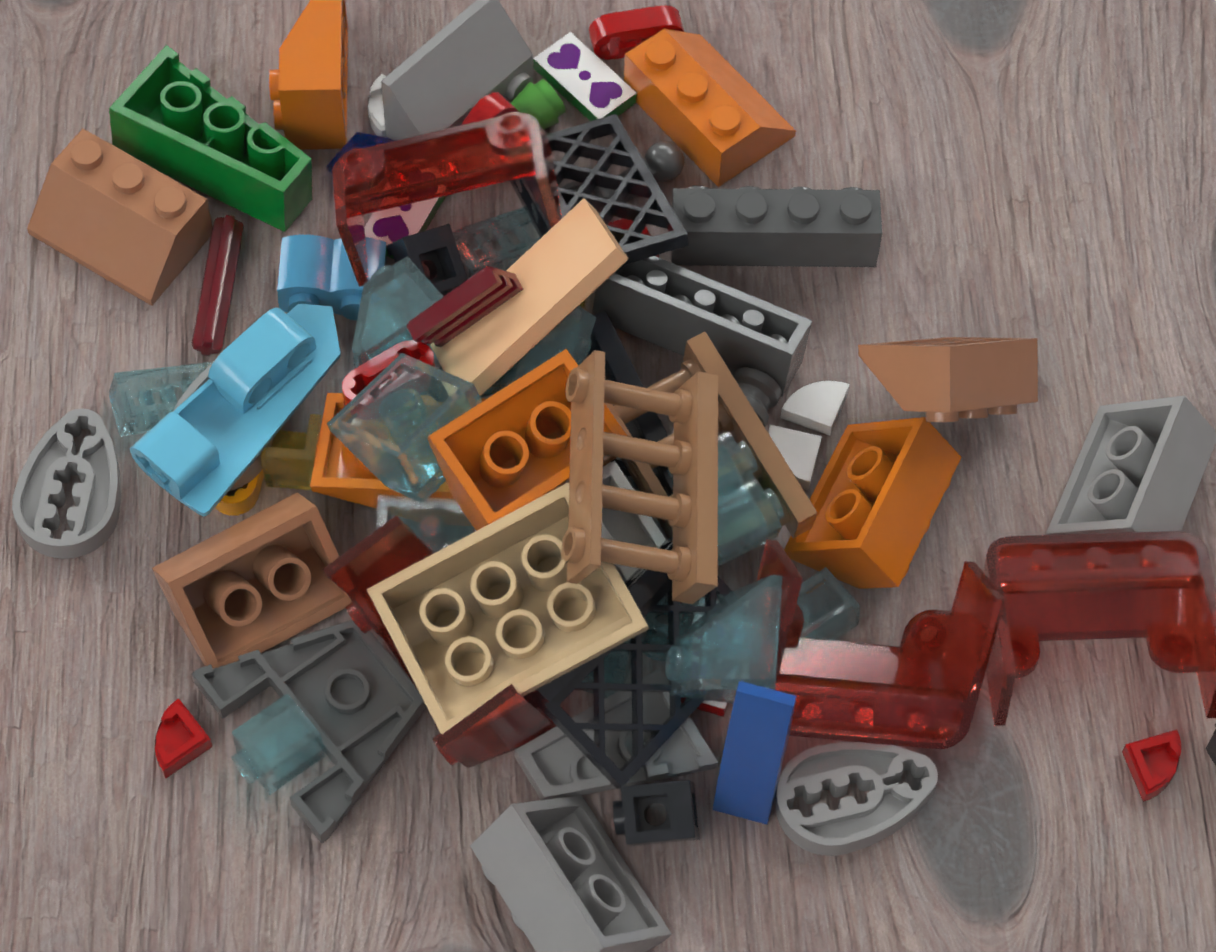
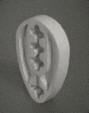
[12,409,121,559]
[775,742,938,856]

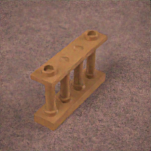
[605,331,817,555]
[561,350,718,604]

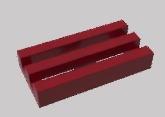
[406,266,523,347]

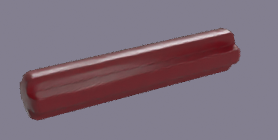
[192,215,244,356]

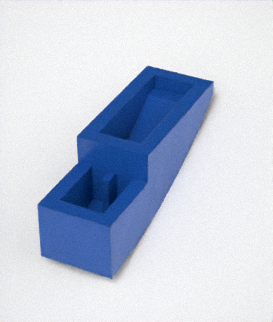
[713,681,796,825]

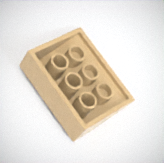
[367,482,649,738]

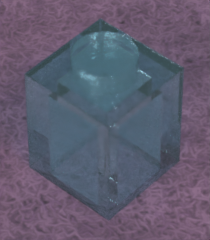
[231,693,325,795]

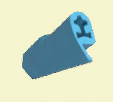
[130,304,341,516]

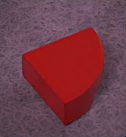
[155,698,213,778]
[1122,729,1182,802]

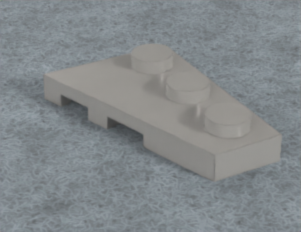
[514,668,719,800]

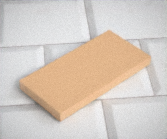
[431,198,628,406]

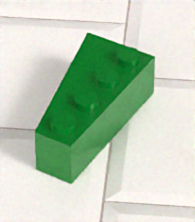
[109,45,312,232]

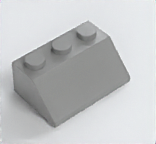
[381,0,533,170]
[1046,396,1216,568]
[470,795,672,952]

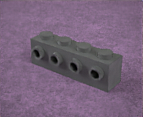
[671,186,882,267]
[592,256,812,397]

